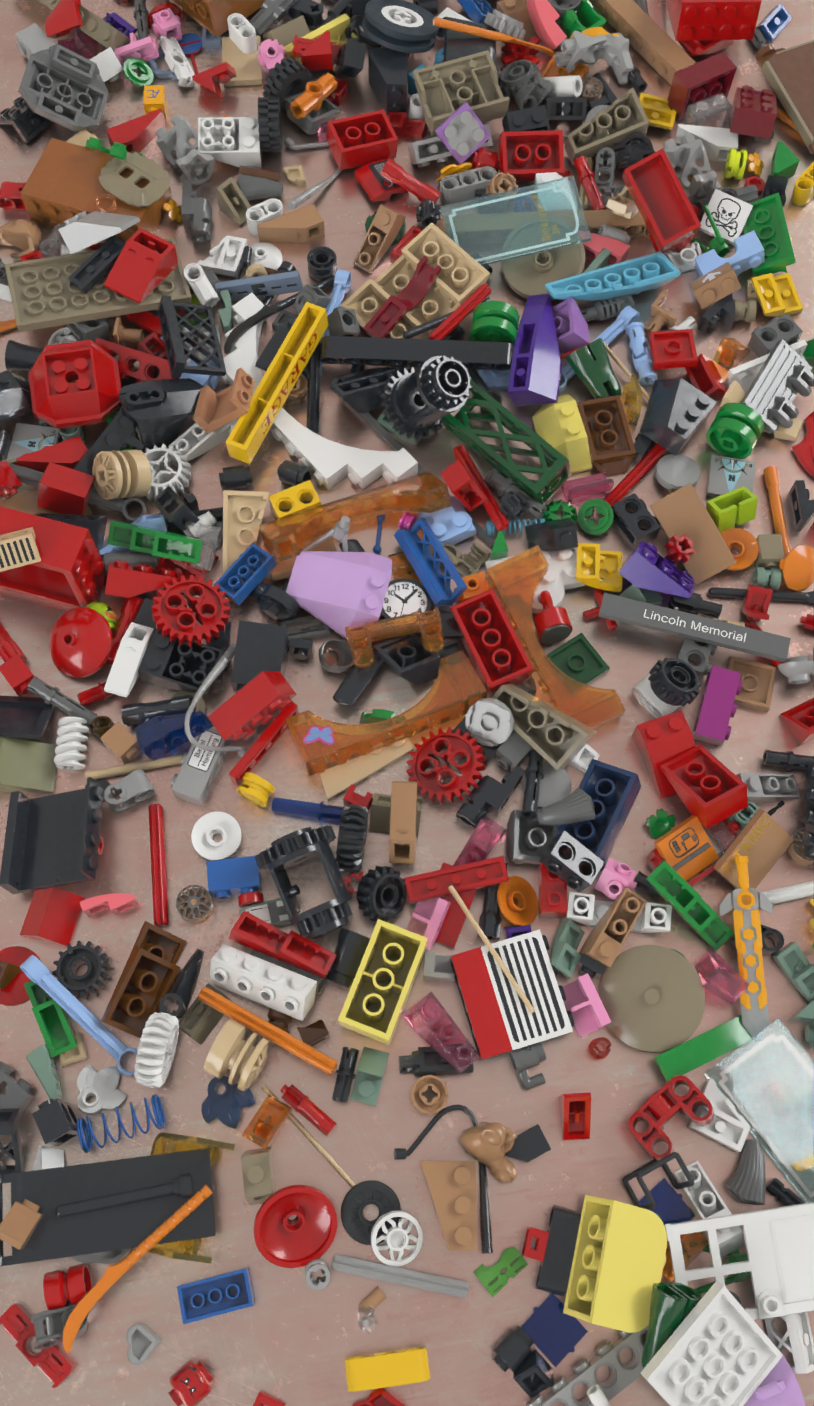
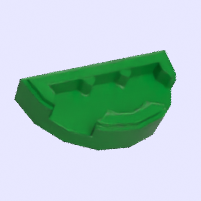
[359,709,408,729]

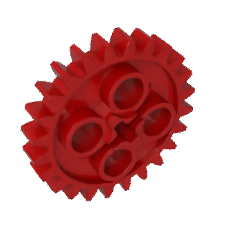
[152,574,230,647]
[406,727,486,805]

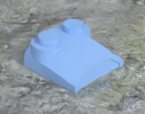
[417,496,477,549]

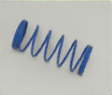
[76,1094,166,1153]

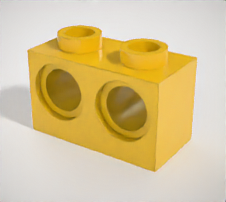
[268,480,322,529]

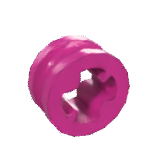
[398,510,418,530]

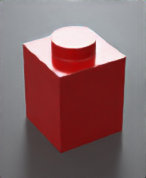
[0,654,35,696]

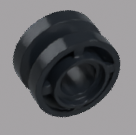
[307,246,337,281]

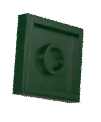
[543,632,610,695]

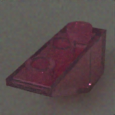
[453,816,507,866]
[402,991,480,1073]

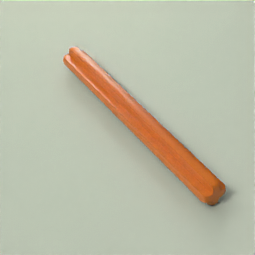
[198,987,338,1074]

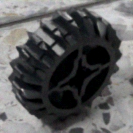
[336,804,368,873]

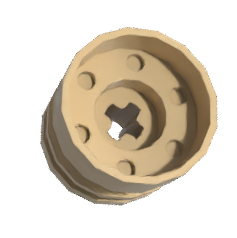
[92,449,152,500]
[203,1019,271,1092]

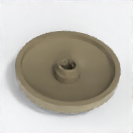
[501,219,585,300]
[599,945,705,1052]

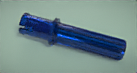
[271,797,344,821]

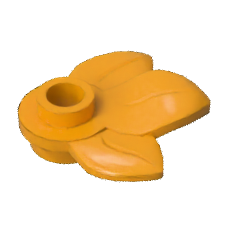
[436,162,472,182]

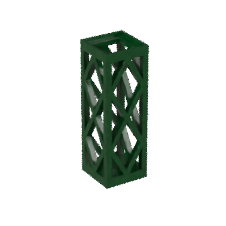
[441,379,571,505]

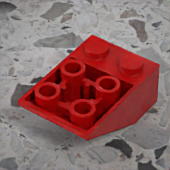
[104,228,178,304]

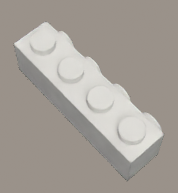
[209,944,317,1021]

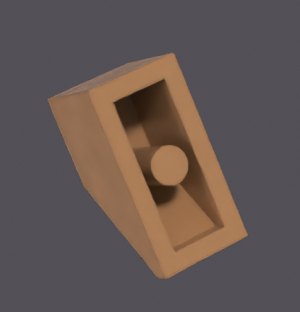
[0,1199,43,1250]

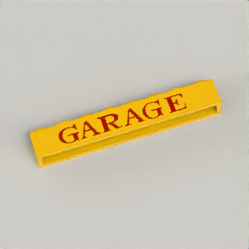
[225,302,328,464]

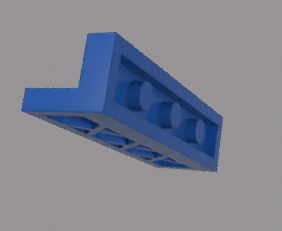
[394,517,467,606]

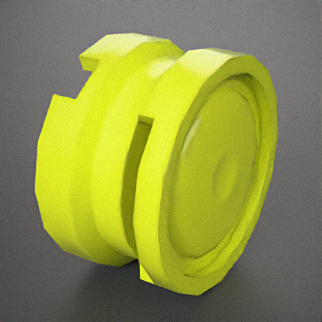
[724,148,747,180]

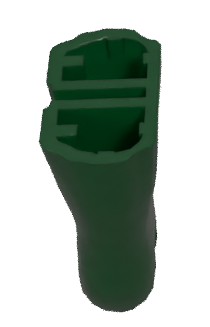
[565,338,622,399]
[641,1283,702,1368]

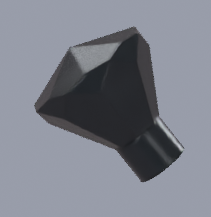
[443,323,466,340]

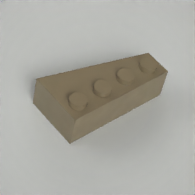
[565,88,649,166]
[492,684,597,770]

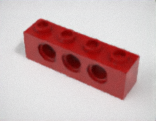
[95,337,179,383]

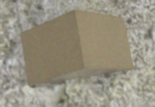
[215,176,251,225]

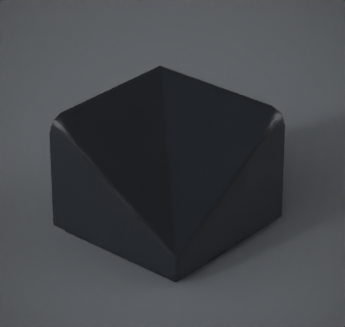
[513,1349,554,1398]

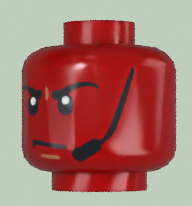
[168,1361,213,1406]

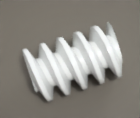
[54,717,89,771]

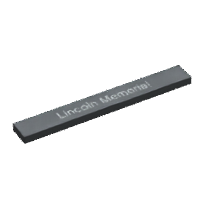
[598,593,791,663]

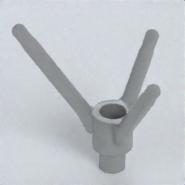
[303,516,350,552]

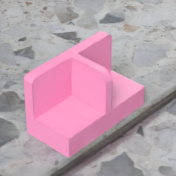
[114,32,159,67]
[407,897,451,950]
[563,973,611,1037]

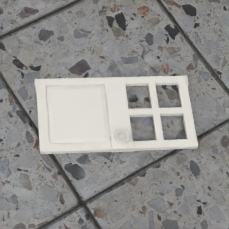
[664,1202,814,1320]

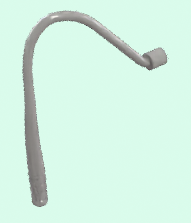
[284,137,342,210]
[184,643,248,757]

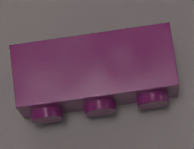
[692,666,743,746]

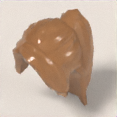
[0,219,42,259]

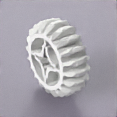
[143,443,192,501]
[134,1012,179,1088]

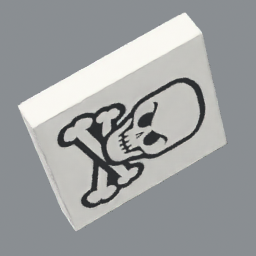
[699,189,753,246]

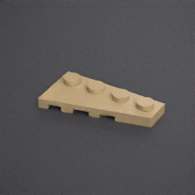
[222,490,269,575]
[314,727,413,802]

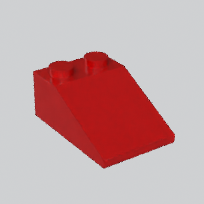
[632,710,696,800]
[660,744,748,829]

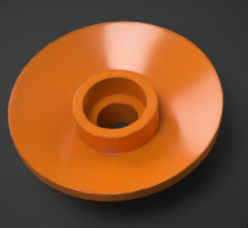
[721,528,759,571]
[497,876,538,926]

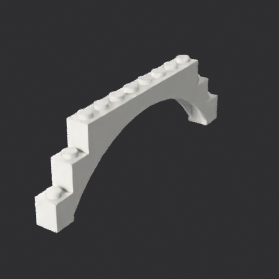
[219,293,418,490]

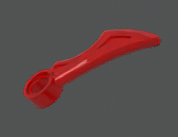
[792,411,814,478]

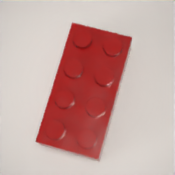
[622,148,701,252]

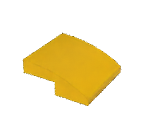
[639,93,677,130]
[751,273,803,317]
[576,543,622,592]

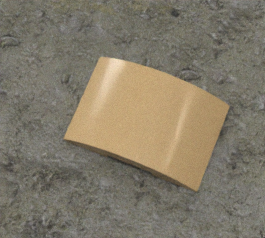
[340,222,490,340]

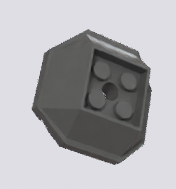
[18,44,109,132]

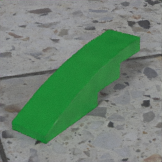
[107,520,203,564]
[646,860,734,951]
[654,1015,754,1082]

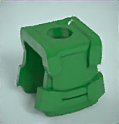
[560,0,606,39]

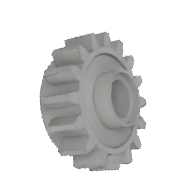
[484,9,526,40]

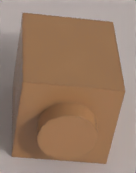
[100,722,142,764]

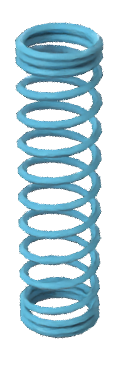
[486,518,545,535]

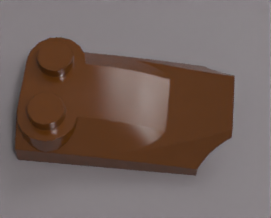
[577,395,636,477]

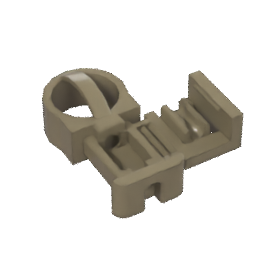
[440,540,491,577]

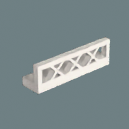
[724,340,808,394]
[765,1312,814,1374]

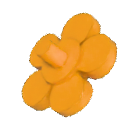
[747,152,764,176]
[163,200,183,222]

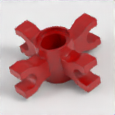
[500,36,540,72]

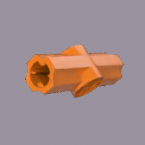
[290,73,337,119]

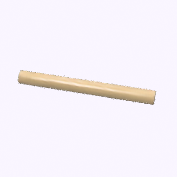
[85,754,183,781]

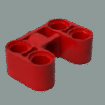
[628,1075,714,1161]

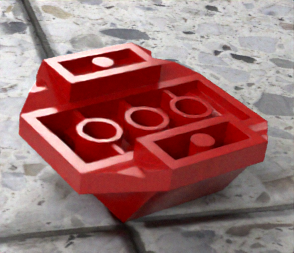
[28,340,122,429]

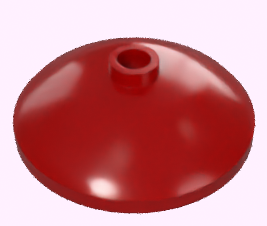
[49,607,112,678]
[253,1185,337,1268]

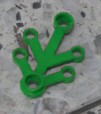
[86,137,143,160]

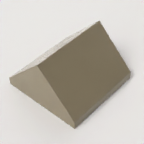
[262,15,310,47]

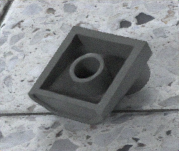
[284,92,341,135]
[506,810,559,864]

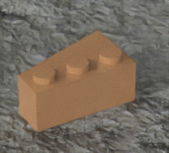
[420,1161,478,1251]

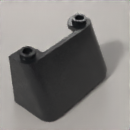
[437,17,496,67]

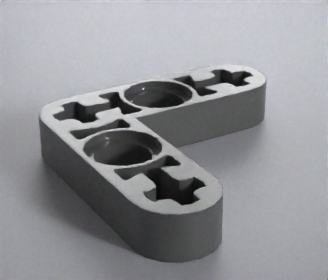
[594,147,625,208]

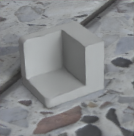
[423,950,455,983]

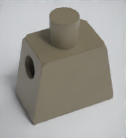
[241,1147,276,1205]

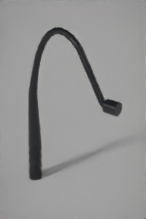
[394,1105,493,1254]

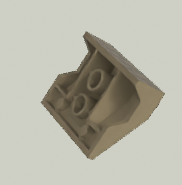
[413,50,510,137]

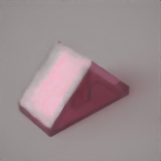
[695,948,750,1004]

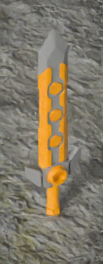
[719,856,773,1041]

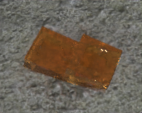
[388,552,421,584]

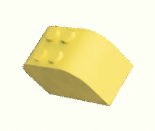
[338,919,428,1045]
[563,1195,667,1333]

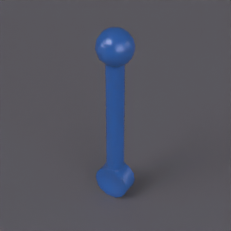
[373,511,385,554]

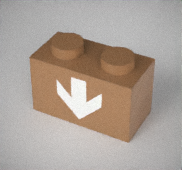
[689,262,742,309]

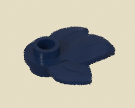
[201,1076,255,1128]

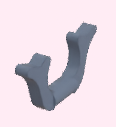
[147,46,178,81]

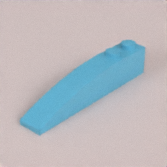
[545,251,680,301]

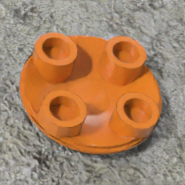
[779,545,814,591]

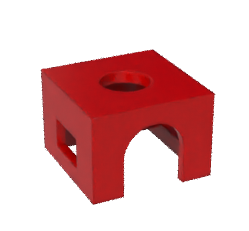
[326,77,349,107]
[343,784,373,811]
[521,1227,549,1262]

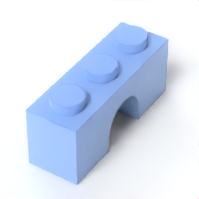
[694,230,765,277]

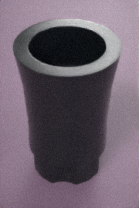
[5,340,44,371]
[327,928,370,988]

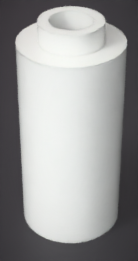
[538,75,582,99]

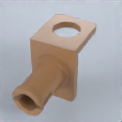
[644,288,677,336]
[109,317,144,346]

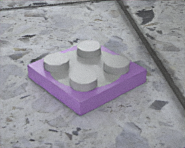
[434,102,491,164]

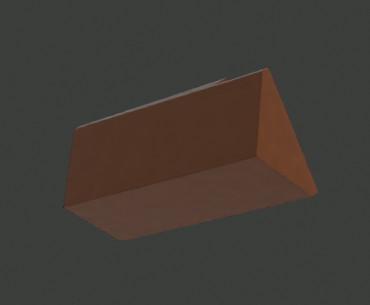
[101,921,187,1038]

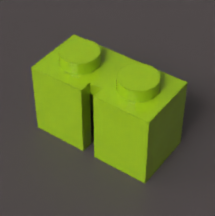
[706,486,758,533]

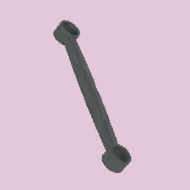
[9,463,147,521]

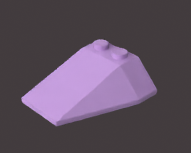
[286,551,392,645]

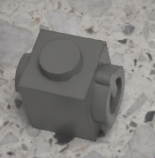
[293,285,331,315]

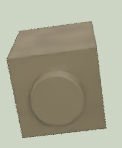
[755,534,785,570]

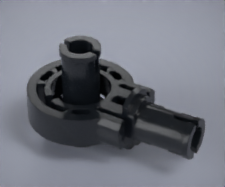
[595,132,654,169]
[249,579,300,620]

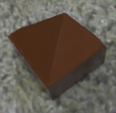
[297,1020,330,1047]

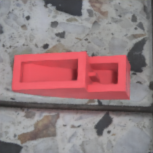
[526,0,567,51]
[577,231,630,266]

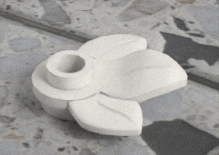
[77,1065,126,1115]

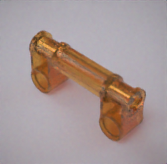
[345,607,444,668]

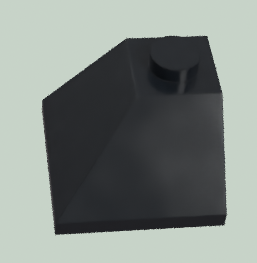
[373,630,440,686]

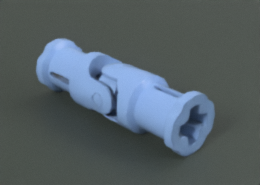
[625,322,658,386]

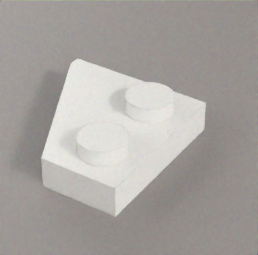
[197,235,248,277]
[688,1078,751,1152]

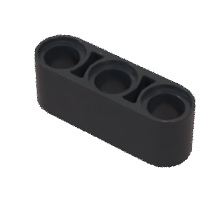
[536,1205,581,1297]

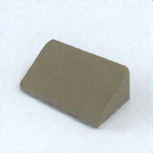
[178,983,232,1044]

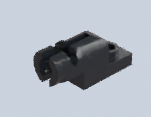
[456,765,525,829]

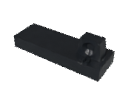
[68,235,126,294]

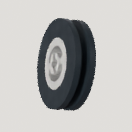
[362,0,439,53]

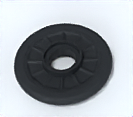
[341,1180,401,1245]

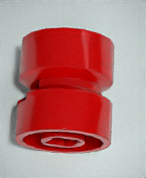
[43,1263,92,1310]

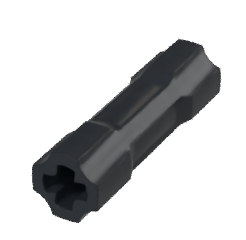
[121,694,197,727]
[477,863,508,940]

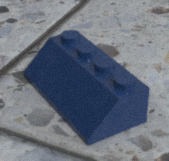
[555,759,641,872]

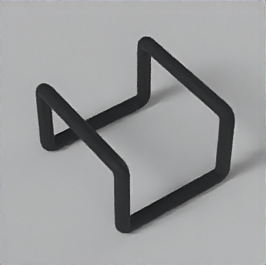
[623,1152,694,1210]

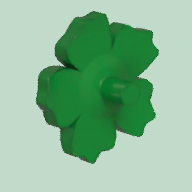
[646,808,676,838]

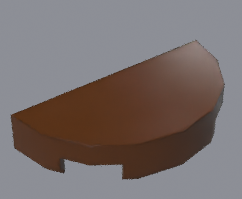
[239,166,280,182]

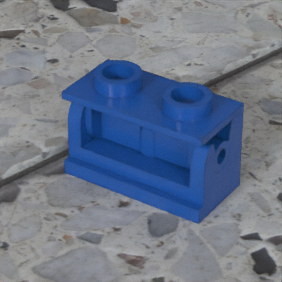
[206,856,262,900]

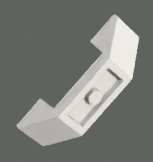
[566,891,672,933]

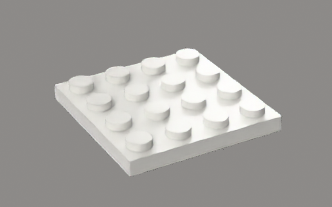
[640,1280,783,1406]

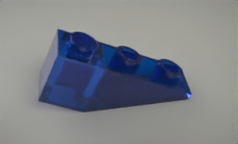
[135,711,214,761]

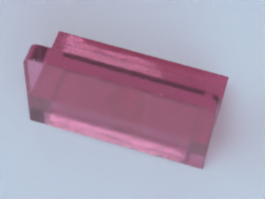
[561,472,614,505]

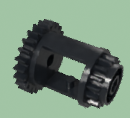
[380,356,472,440]
[254,825,353,940]

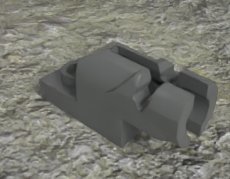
[181,181,212,245]

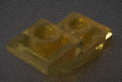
[622,374,642,426]

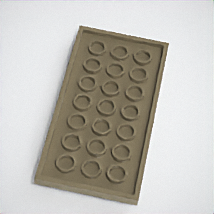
[5,238,192,332]

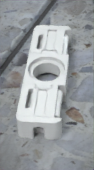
[158,36,195,88]

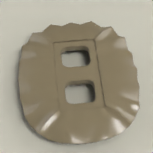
[99,152,170,207]

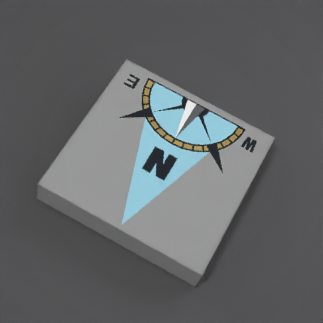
[7,423,61,460]
[706,455,756,498]

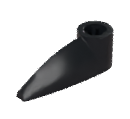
[159,949,204,1020]

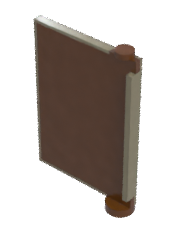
[755,40,814,154]

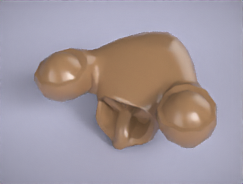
[459,1122,517,1183]

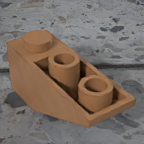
[257,204,325,243]
[353,204,406,274]
[389,781,417,864]
[579,887,647,968]

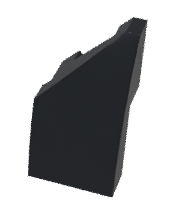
[504,1124,551,1163]

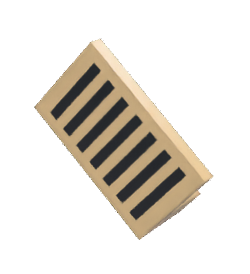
[0,527,41,572]

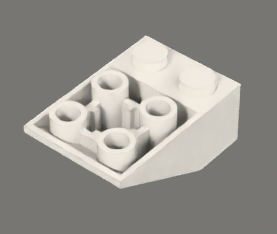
[198,117,261,168]

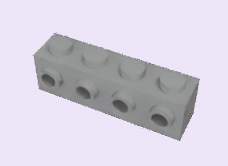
[407,124,493,167]

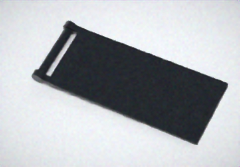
[0,1148,216,1267]

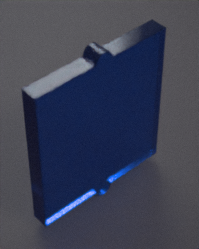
[633,1178,695,1224]
[520,1293,588,1367]

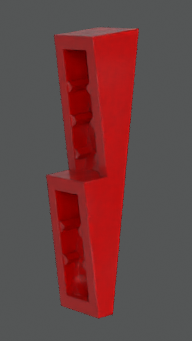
[229,910,337,978]

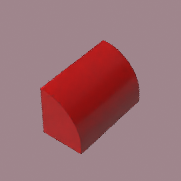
[684,353,728,401]

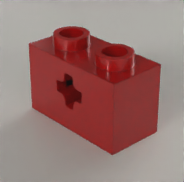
[440,460,488,512]
[538,863,567,919]

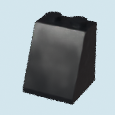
[368,47,408,115]
[231,620,289,693]

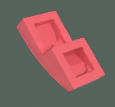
[80,893,139,917]

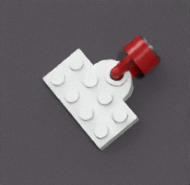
[485,548,585,644]

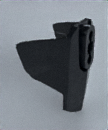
[119,378,204,452]

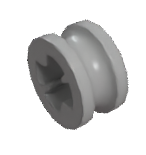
[304,1259,331,1290]

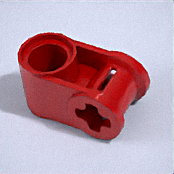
[0,181,27,211]

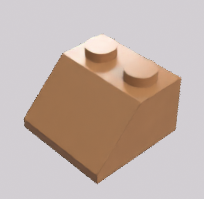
[496,0,539,42]

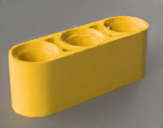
[791,161,814,206]
[344,1347,430,1392]

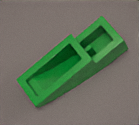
[24,973,77,1058]

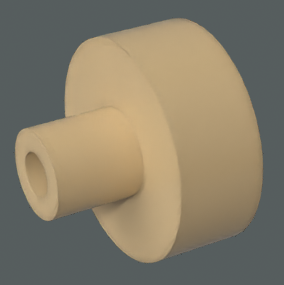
[246,264,268,278]

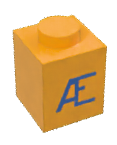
[143,85,167,119]

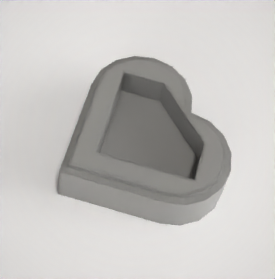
[126,1323,162,1365]

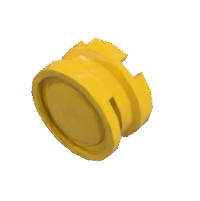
[236,772,275,807]

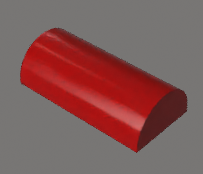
[450,588,534,692]

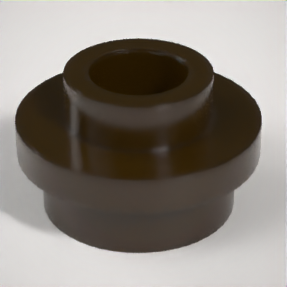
[90,716,114,737]

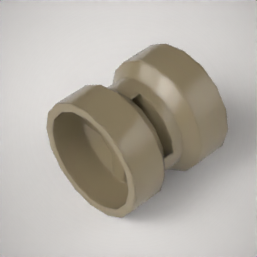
[733,300,757,322]

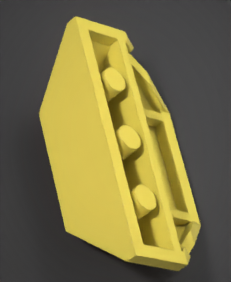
[532,394,592,474]

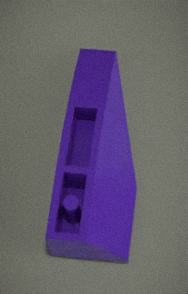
[508,293,562,407]

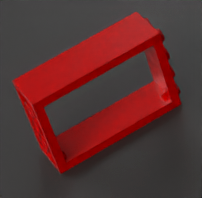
[665,0,762,41]
[0,506,107,608]

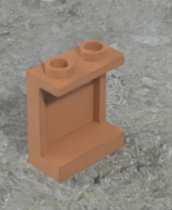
[193,368,255,434]

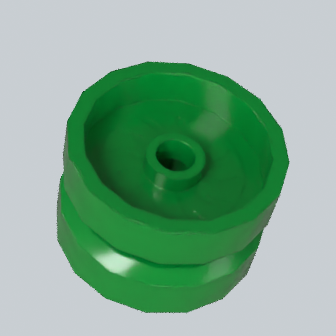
[469,300,520,346]
[706,402,765,459]

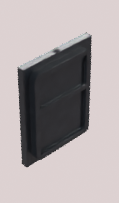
[0,695,55,739]

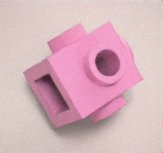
[152,8,183,41]
[257,39,286,76]
[594,858,637,900]

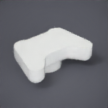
[664,242,702,274]

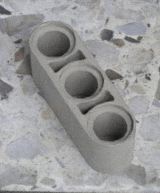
[440,166,497,205]

